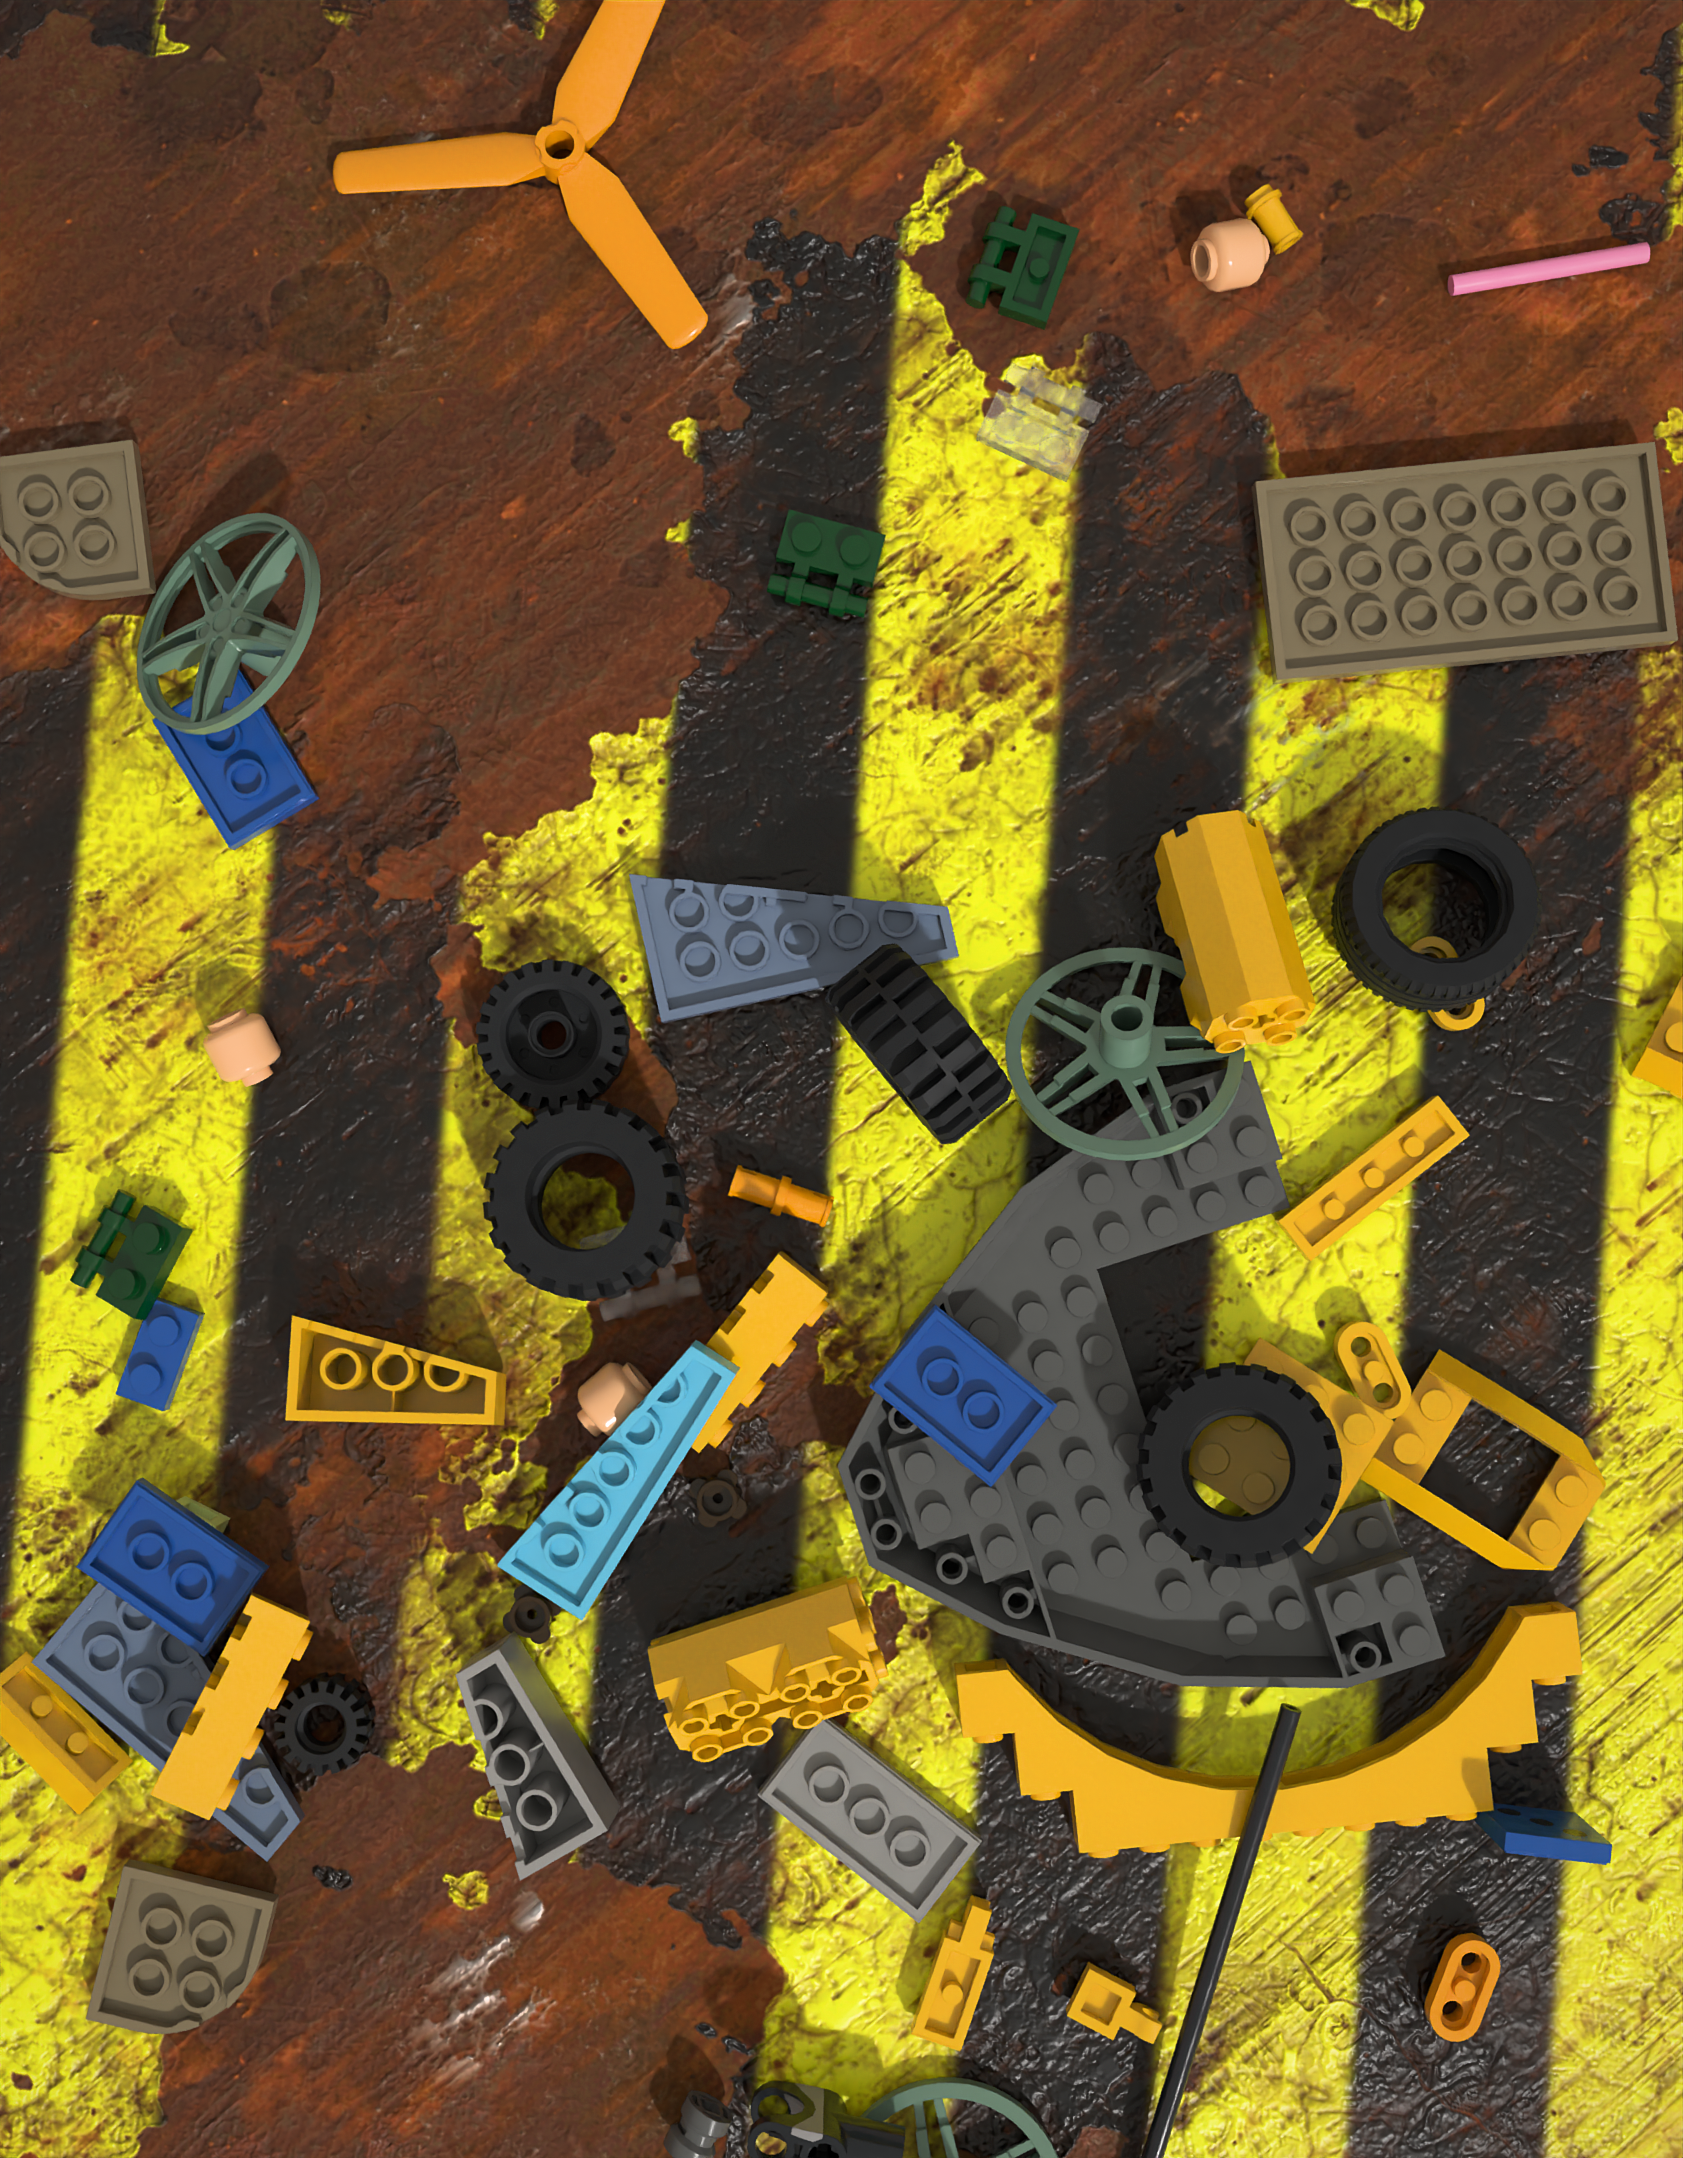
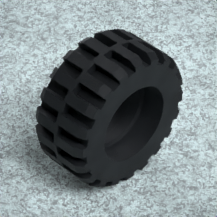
[825,943,1012,1144]
[483,1099,689,1301]
[1136,1362,1342,1568]

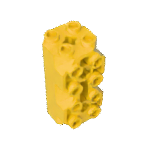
[1154,810,1316,1054]
[648,1575,889,1762]

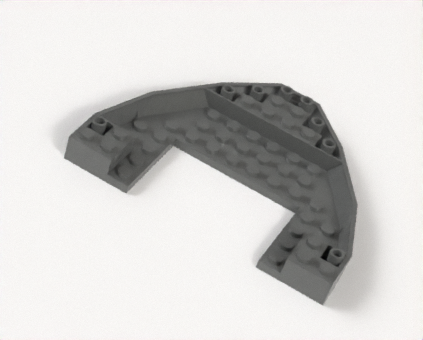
[837,1060,1446,1688]

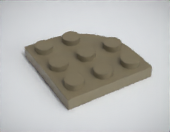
[0,440,156,600]
[86,1859,279,2034]

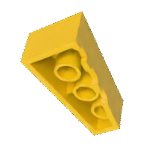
[691,1251,830,1453]
[285,1315,507,1425]
[150,1592,313,1820]

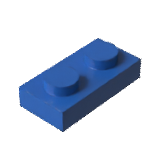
[116,1297,205,1411]

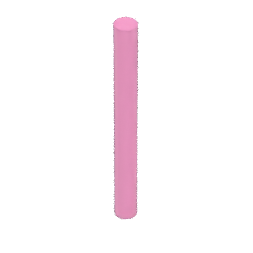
[1448,242,1650,296]

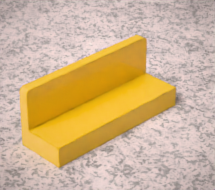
[0,1651,133,1814]

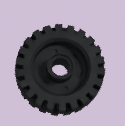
[476,959,630,1110]

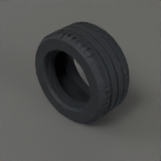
[1331,807,1542,1012]

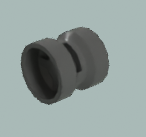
[663,2090,733,2158]

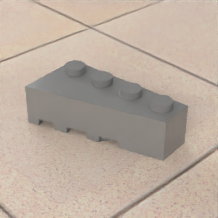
[456,1631,621,1881]

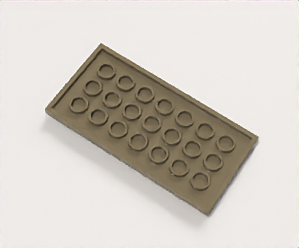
[1252,442,1678,684]

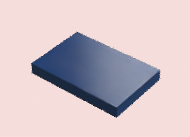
[152,669,320,850]
[869,1304,1058,1487]
[76,1478,270,1657]

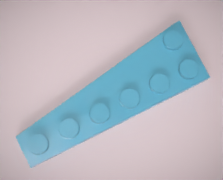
[497,1340,740,1620]

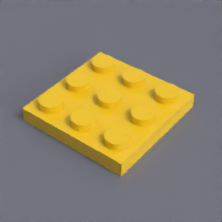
[1189,1338,1395,1554]

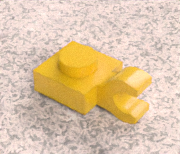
[1066,1962,1162,2044]

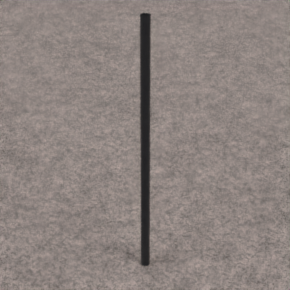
[1141,1703,1302,2158]

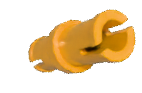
[728,1165,834,1227]

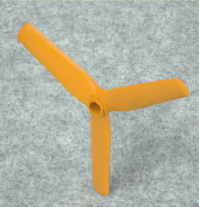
[333,0,708,349]

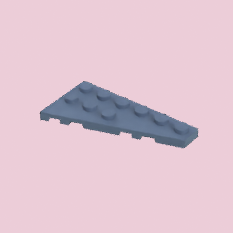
[629,874,959,1023]
[32,1583,306,1862]

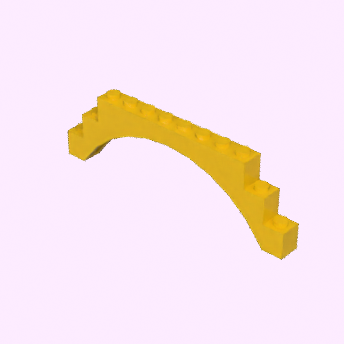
[954,1601,1583,1858]

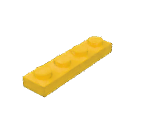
[1275,1095,1470,1261]

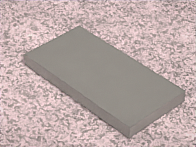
[757,1718,982,1923]

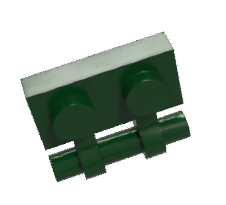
[965,206,1080,330]
[767,509,886,618]
[70,1189,193,1320]

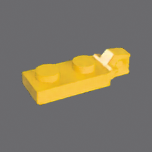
[911,1895,995,2051]

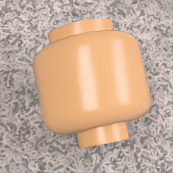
[1190,218,1270,292]
[203,1008,281,1087]
[577,1362,652,1437]

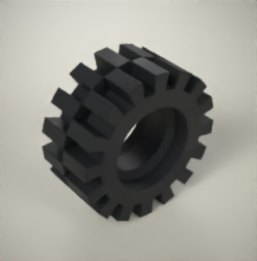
[274,1672,376,1776]

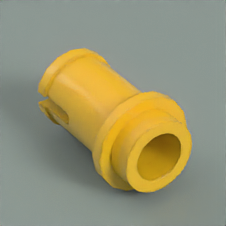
[1244,184,1303,255]

